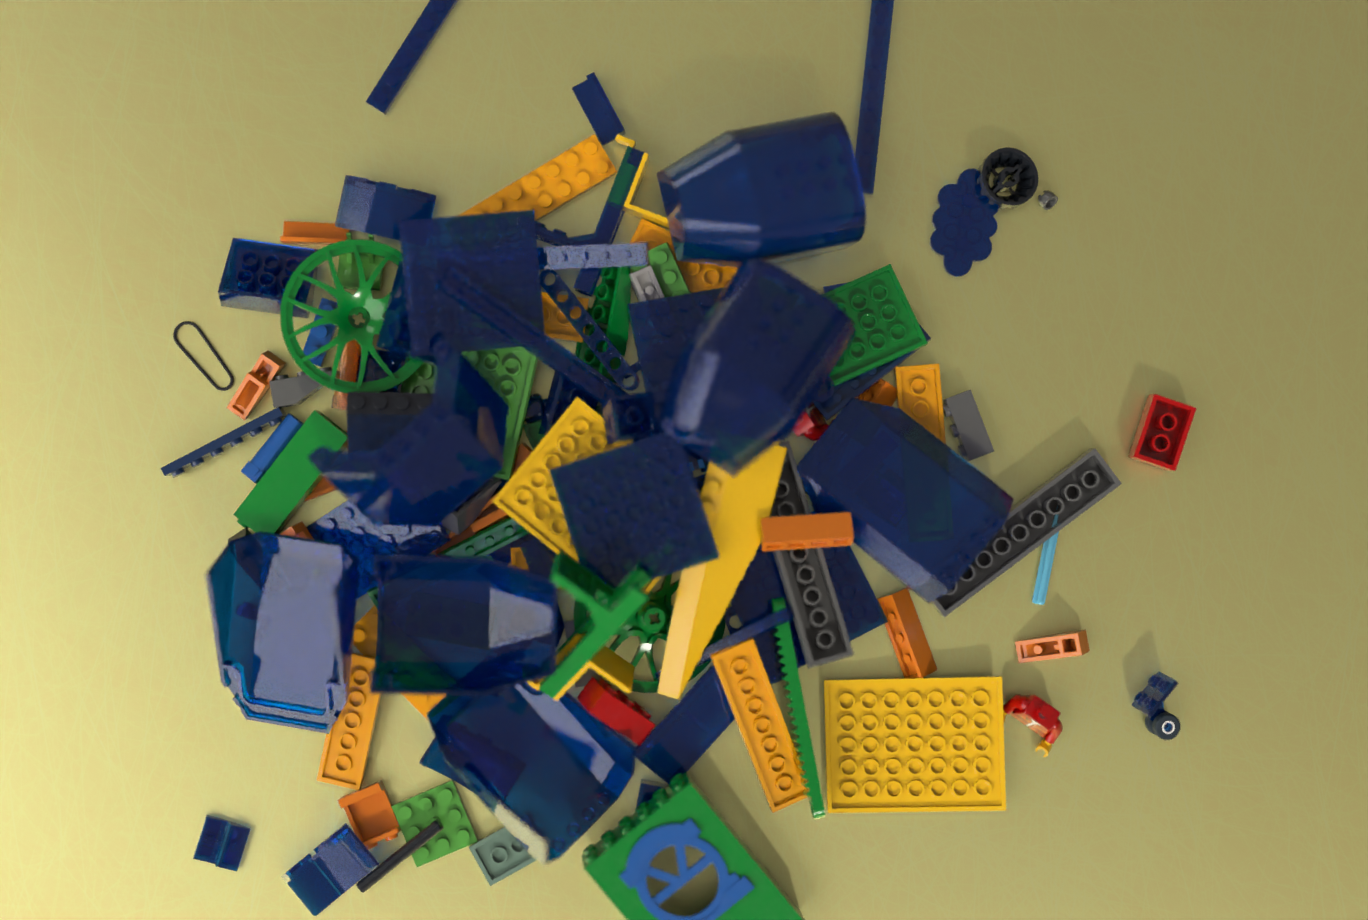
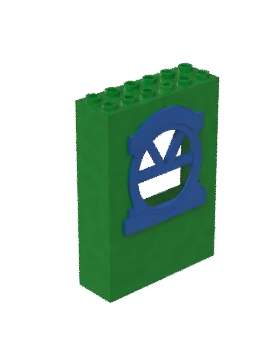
[582,772,804,920]

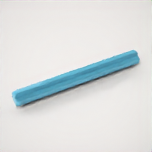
[1032,505,1059,605]

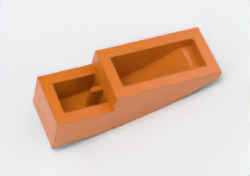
[227,350,286,420]

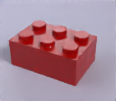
[1128,394,1197,471]
[577,676,655,746]

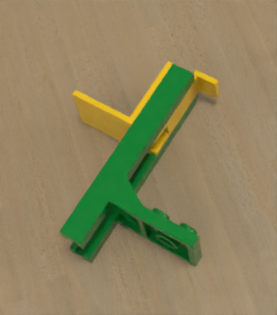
[522,551,651,701]

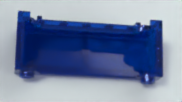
[633,664,735,785]

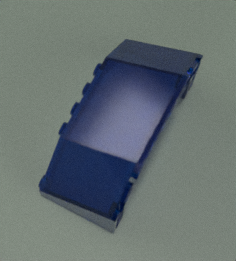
[307,335,509,527]

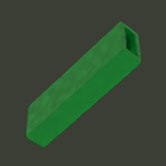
[233,410,348,542]

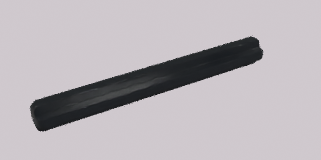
[356,819,444,893]

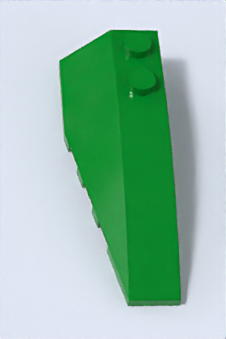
[571,248,631,384]

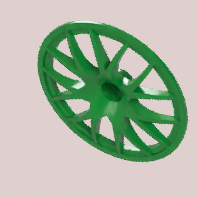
[280,240,437,394]
[573,547,726,693]

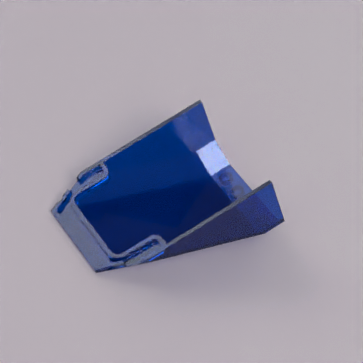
[796,398,1014,603]
[205,531,359,734]
[426,656,636,866]

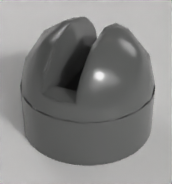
[1038,190,1058,210]

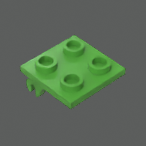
[337,232,384,291]

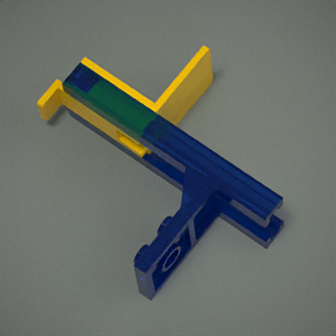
[524,134,675,298]

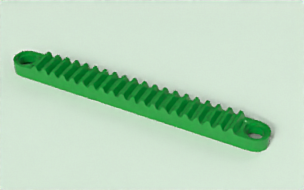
[771,597,825,819]

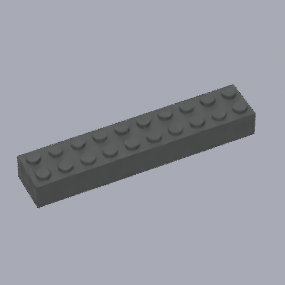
[770,441,854,669]
[915,448,1122,617]

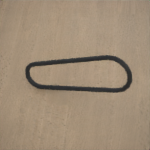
[173,321,234,391]

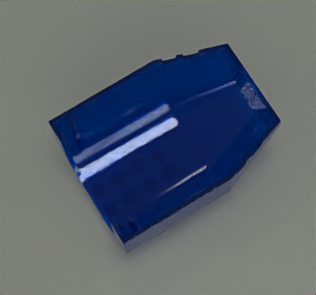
[657,111,866,269]
[659,259,856,478]
[370,553,558,696]

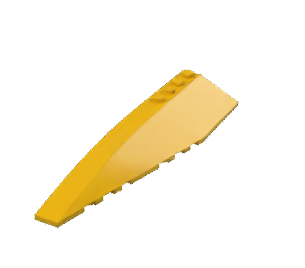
[658,431,787,699]

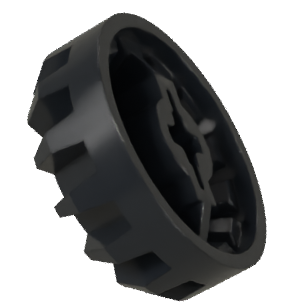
[977,147,1038,209]

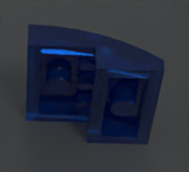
[193,815,250,871]

